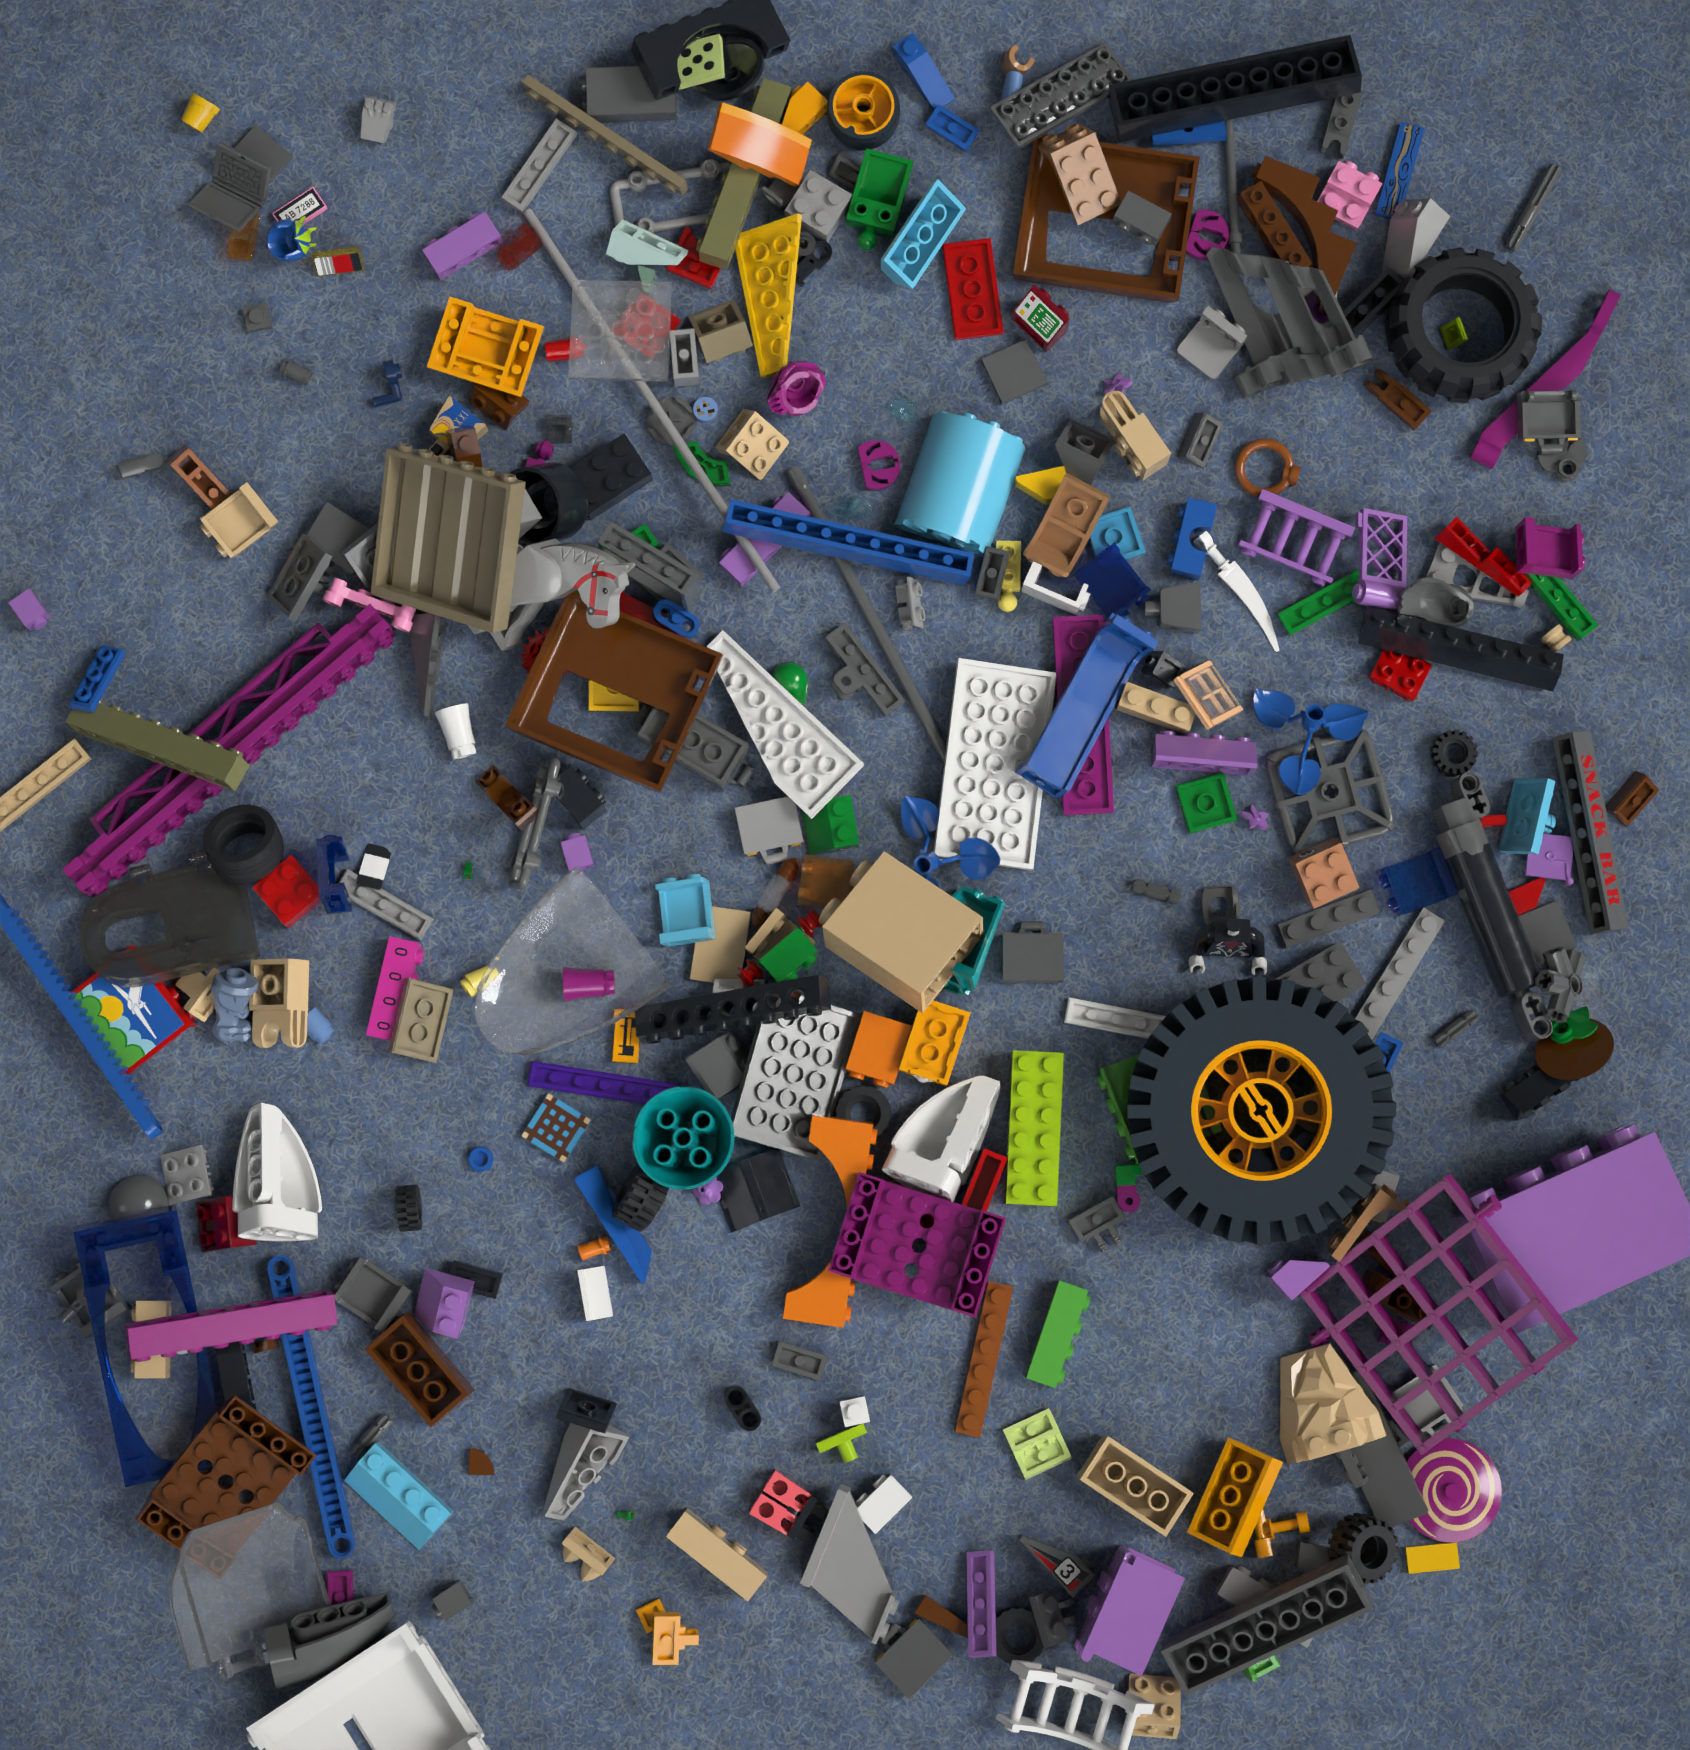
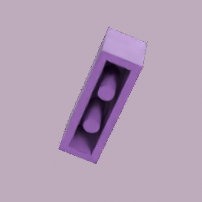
[422,212,503,281]

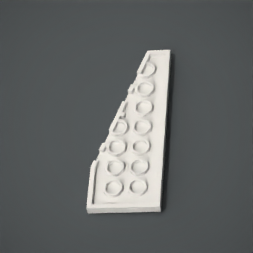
[707,630,864,819]

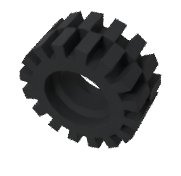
[1430,730,1478,777]
[395,1184,423,1232]

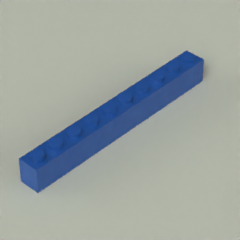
[722,499,974,586]

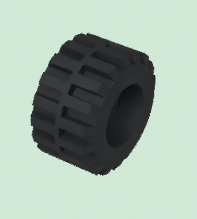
[612,1164,669,1232]
[1327,1513,1399,1584]

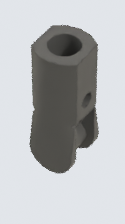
[118,453,166,479]

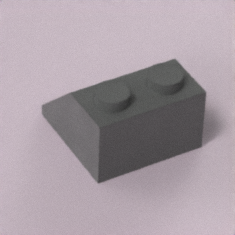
[685,1031,748,1099]

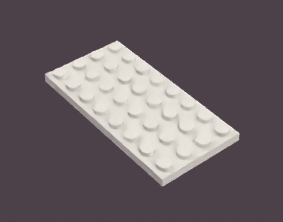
[933,658,1056,870]

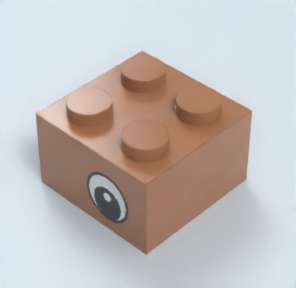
[1288,838,1360,909]

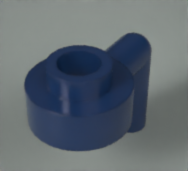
[372,360,402,407]

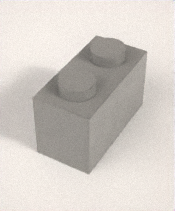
[670,329,700,387]

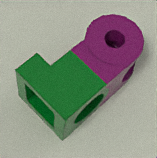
[1114,1165,1142,1212]

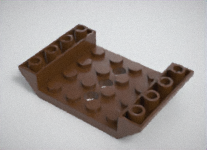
[136,1395,317,1579]

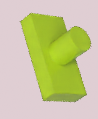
[816,1423,867,1463]

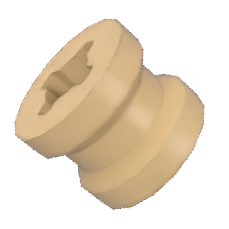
[1540,624,1572,652]

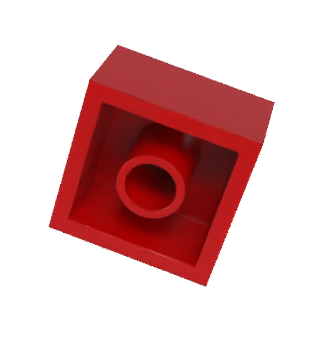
[252,855,328,928]

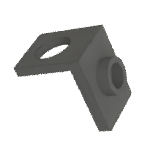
[761,178,801,212]

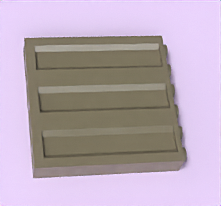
[371,443,526,633]

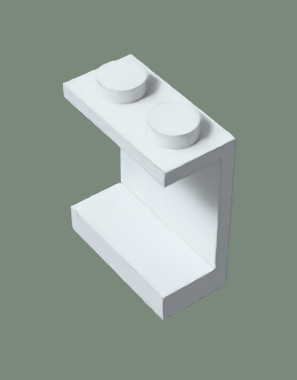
[1022,562,1090,615]

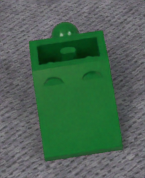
[846,148,914,250]

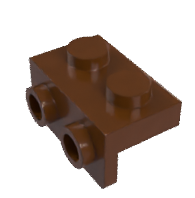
[469,383,529,430]

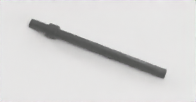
[1224,120,1243,253]

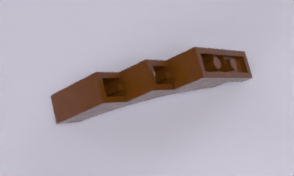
[1252,156,1357,316]

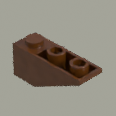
[1362,1269,1440,1330]

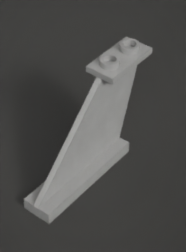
[800,1484,900,1644]

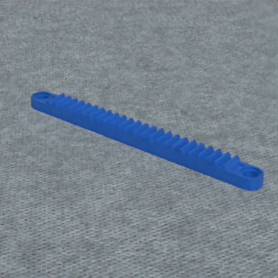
[0,893,164,1140]
[267,1255,356,1559]

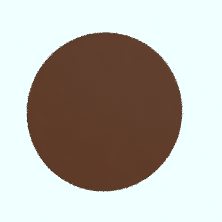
[1535,1018,1614,1080]

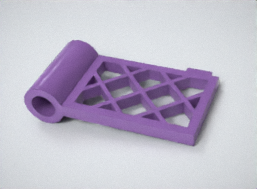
[1352,508,1407,611]

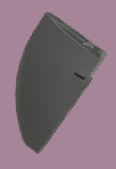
[263,1591,394,1690]

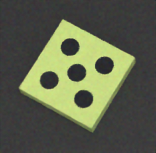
[677,34,725,90]

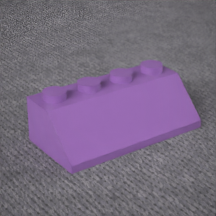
[1151,731,1257,776]

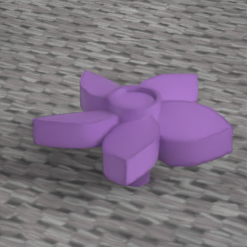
[1103,373,1132,395]
[1240,805,1269,830]

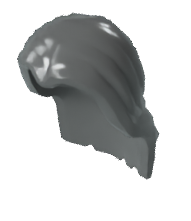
[1398,578,1475,627]

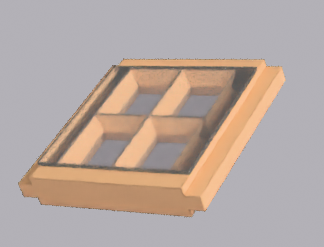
[1174,661,1243,730]

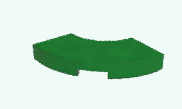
[673,441,731,487]

